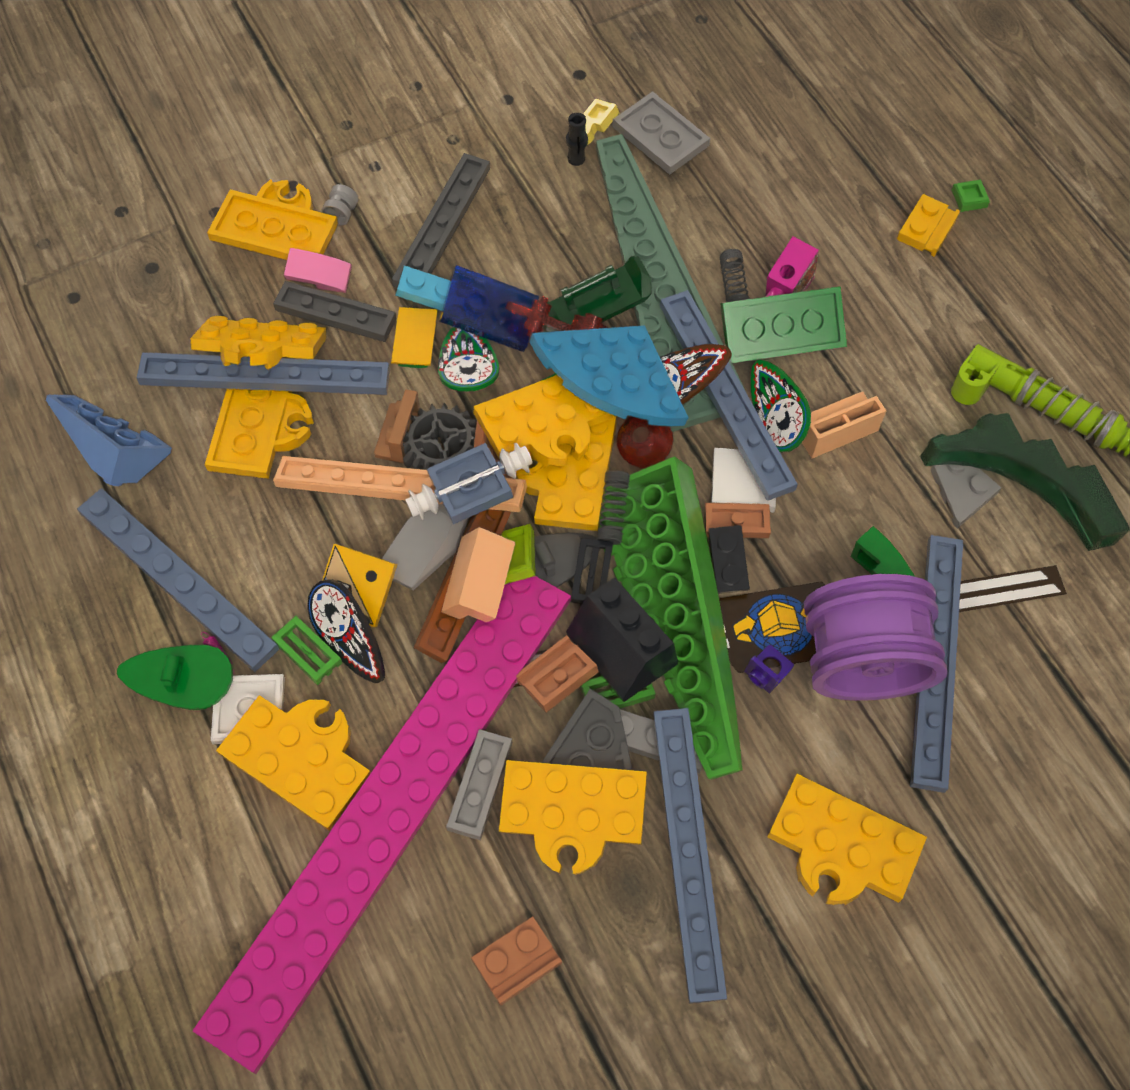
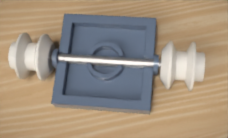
[405,443,533,525]

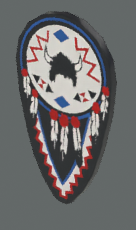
[307,579,385,683]

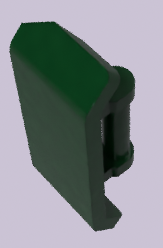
[535,256,652,332]

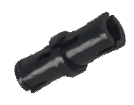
[566,113,588,166]

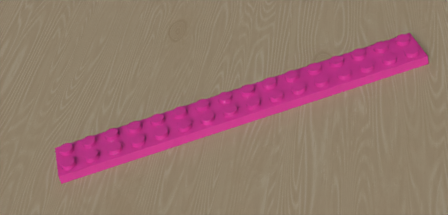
[193,576,571,1074]

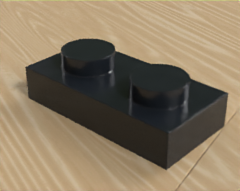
[708,525,750,594]

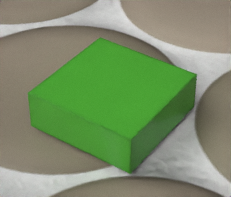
[952,179,990,212]

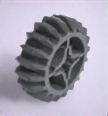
[403,403,477,470]

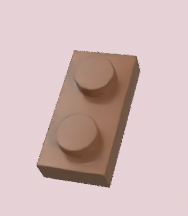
[704,503,771,539]

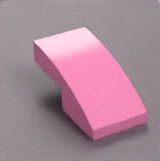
[284,248,352,293]

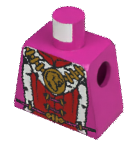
[765,236,819,297]

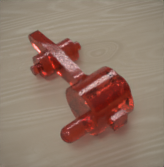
[505,296,608,337]

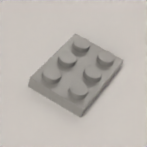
[612,91,710,175]

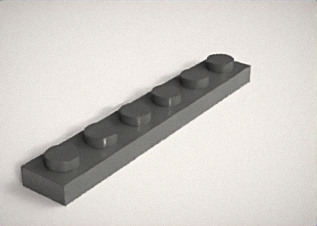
[392,153,490,288]

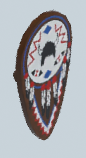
[660,344,732,405]

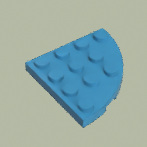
[530,325,689,426]

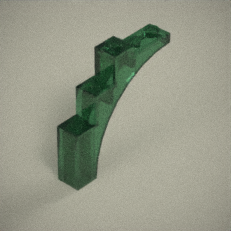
[920,413,1130,551]

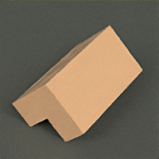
[802,391,886,459]
[441,527,515,622]

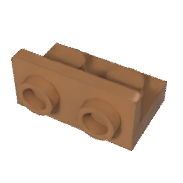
[374,389,420,463]

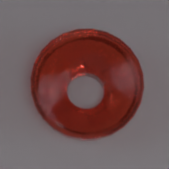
[617,416,674,468]

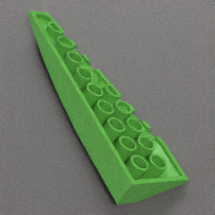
[599,456,743,780]

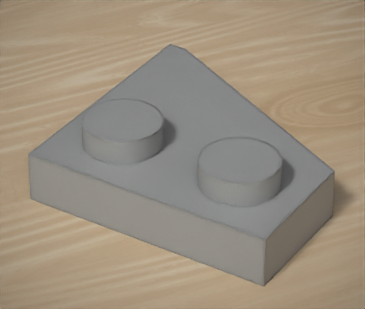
[931,446,1001,529]

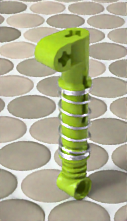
[951,344,1130,457]

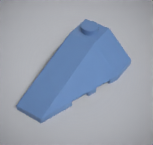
[46,395,172,486]

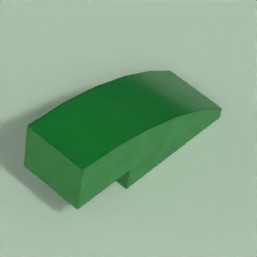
[850,526,915,577]

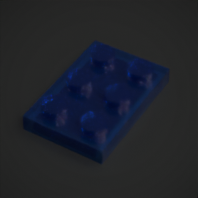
[439,265,539,352]

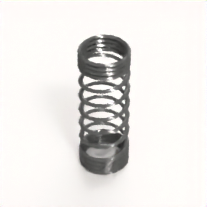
[719,249,750,302]
[597,470,630,545]

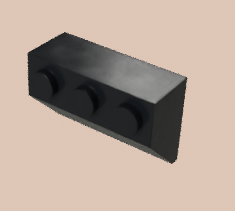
[566,577,679,702]

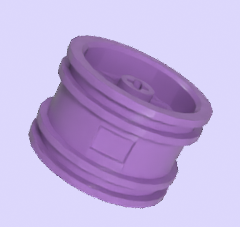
[804,574,947,701]

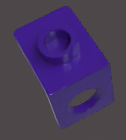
[744,645,794,694]

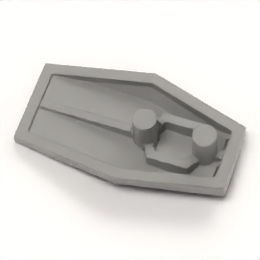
[382,504,469,591]

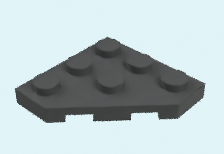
[541,689,633,770]

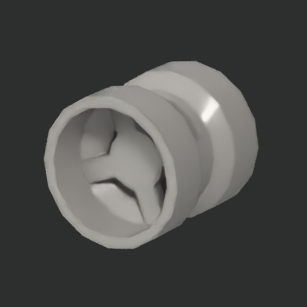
[321,184,359,225]

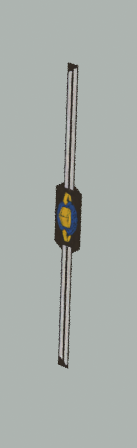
[514,565,1067,687]

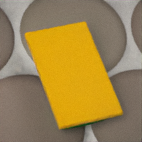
[391,307,438,368]

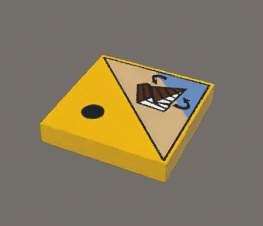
[322,544,398,627]

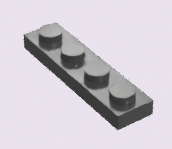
[273,281,396,342]

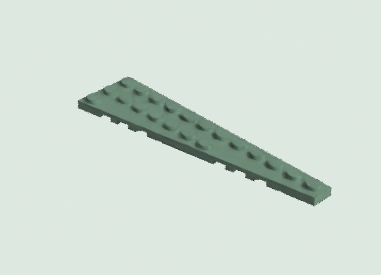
[596,134,747,434]

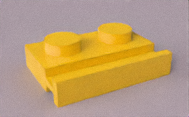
[897,194,960,257]

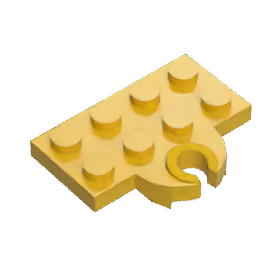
[207,179,338,260]
[190,316,326,370]
[473,375,614,468]
[205,389,314,479]
[516,416,617,531]
[216,695,371,831]
[499,760,647,875]
[767,774,927,905]

